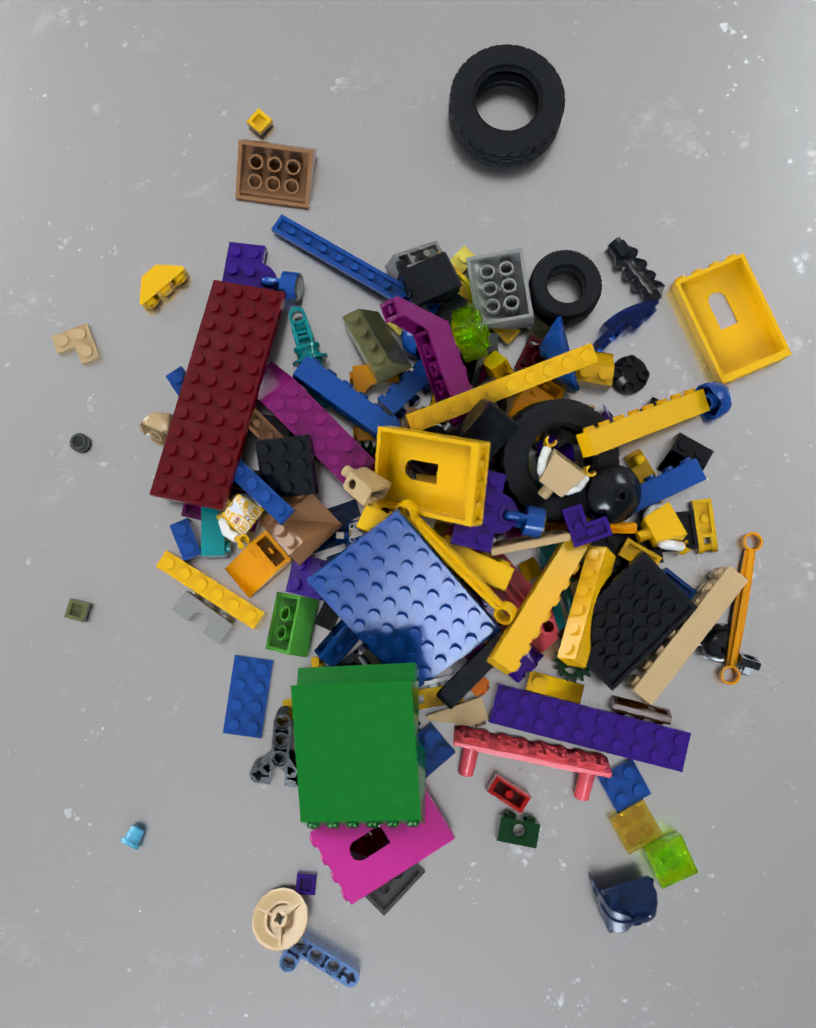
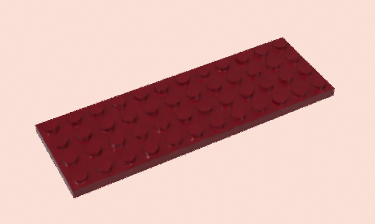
[149,280,286,512]

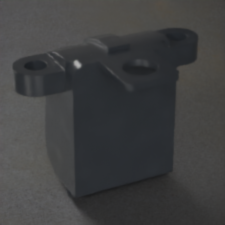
[395,251,463,312]
[443,399,519,469]

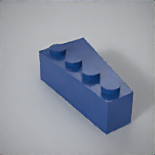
[377,358,431,419]

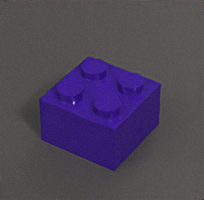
[285,557,329,601]

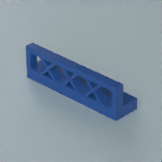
[314,619,359,666]

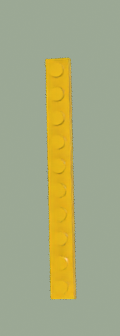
[405,343,598,430]

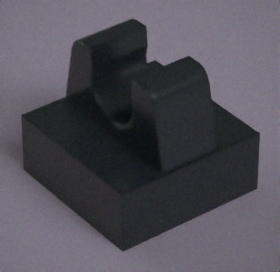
[738,652,761,676]

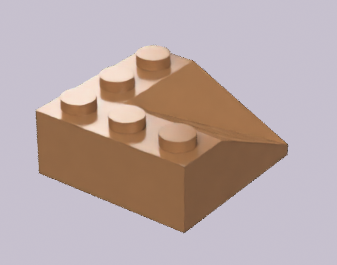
[259,494,343,566]

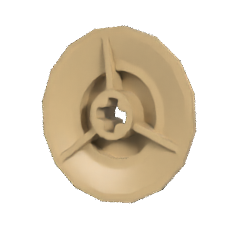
[252,887,309,951]

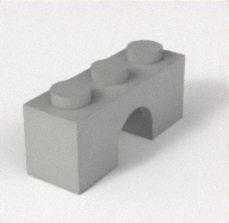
[172,591,235,644]

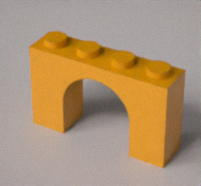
[349,365,403,444]

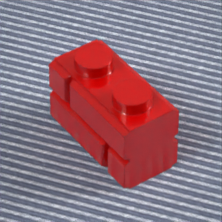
[485,772,531,814]

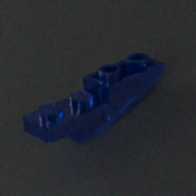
[593,300,659,351]

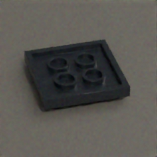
[255,434,319,497]

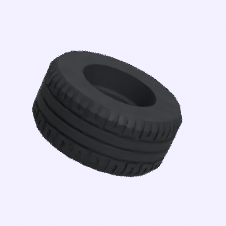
[528,250,602,326]

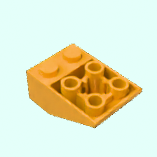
[508,380,566,442]
[225,530,293,598]

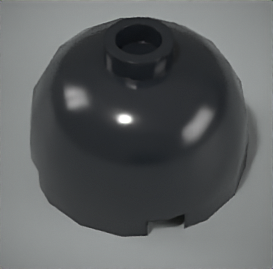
[699,623,730,663]

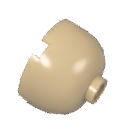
[139,412,173,447]

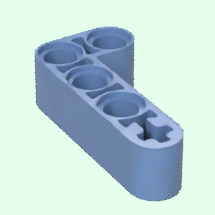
[279,931,360,987]

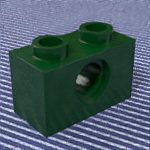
[495,811,540,848]

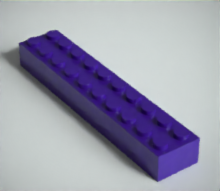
[487,682,691,772]

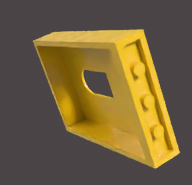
[670,253,792,385]
[374,425,490,527]

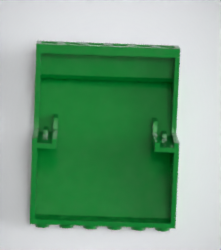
[291,663,426,829]

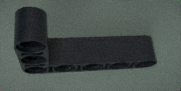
[436,623,508,709]

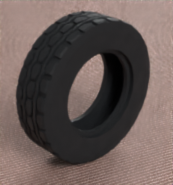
[448,44,565,167]
[495,399,620,521]

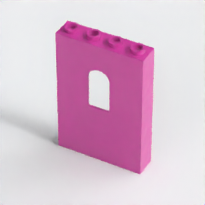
[309,787,455,905]

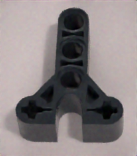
[250,706,298,788]

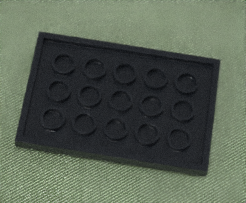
[557,551,697,691]

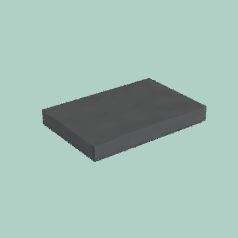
[365,863,425,916]

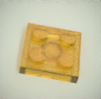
[608,799,663,854]

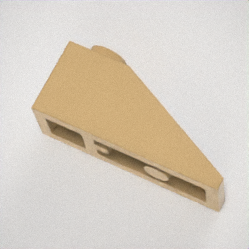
[425,696,489,728]

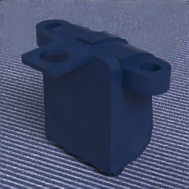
[591,875,658,933]

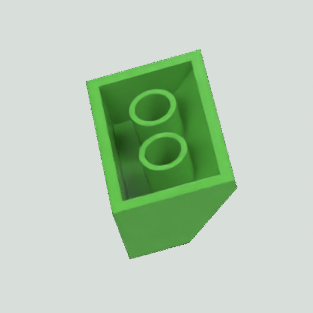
[265,592,319,657]

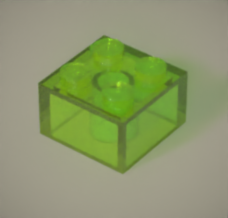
[451,303,490,362]
[640,830,699,889]

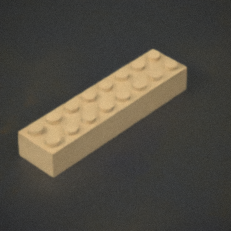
[625,566,749,705]

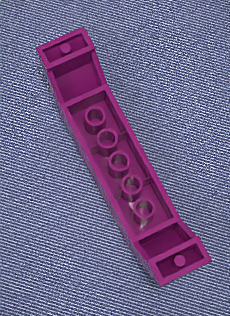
[380,296,473,426]
[257,361,387,511]

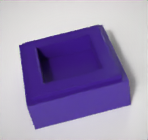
[295,872,317,896]

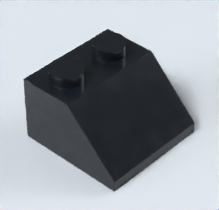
[656,433,714,472]

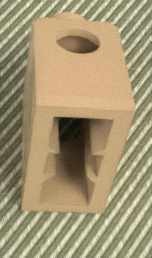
[341,465,392,506]

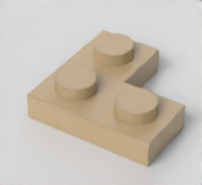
[51,323,101,365]

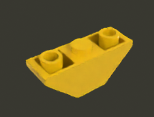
[139,264,189,311]

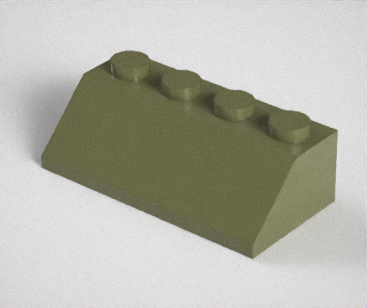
[342,309,412,384]

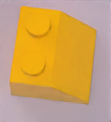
[575,351,614,391]

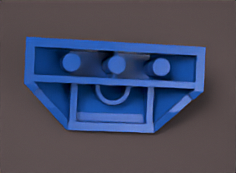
[539,316,580,395]

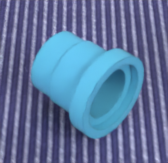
[120,825,145,850]

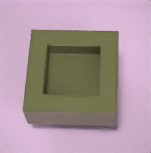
[64,598,90,622]

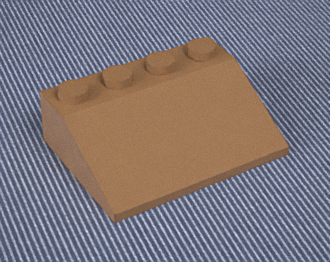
[235,139,316,208]

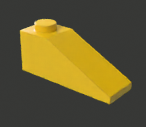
[523,671,585,704]

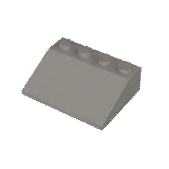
[466,248,534,329]

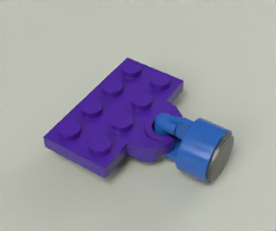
[222,242,304,301]
[450,470,547,553]

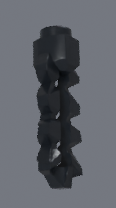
[607,237,665,303]

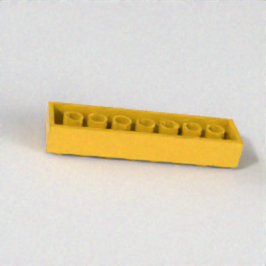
[356,503,514,591]

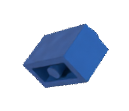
[169,518,202,562]

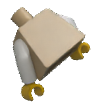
[537,436,596,500]

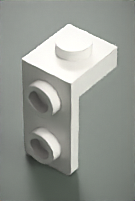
[424,658,464,688]

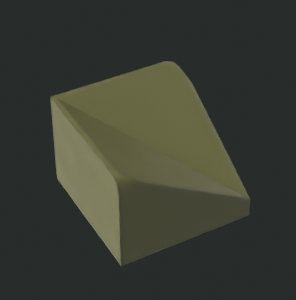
[526,318,550,340]

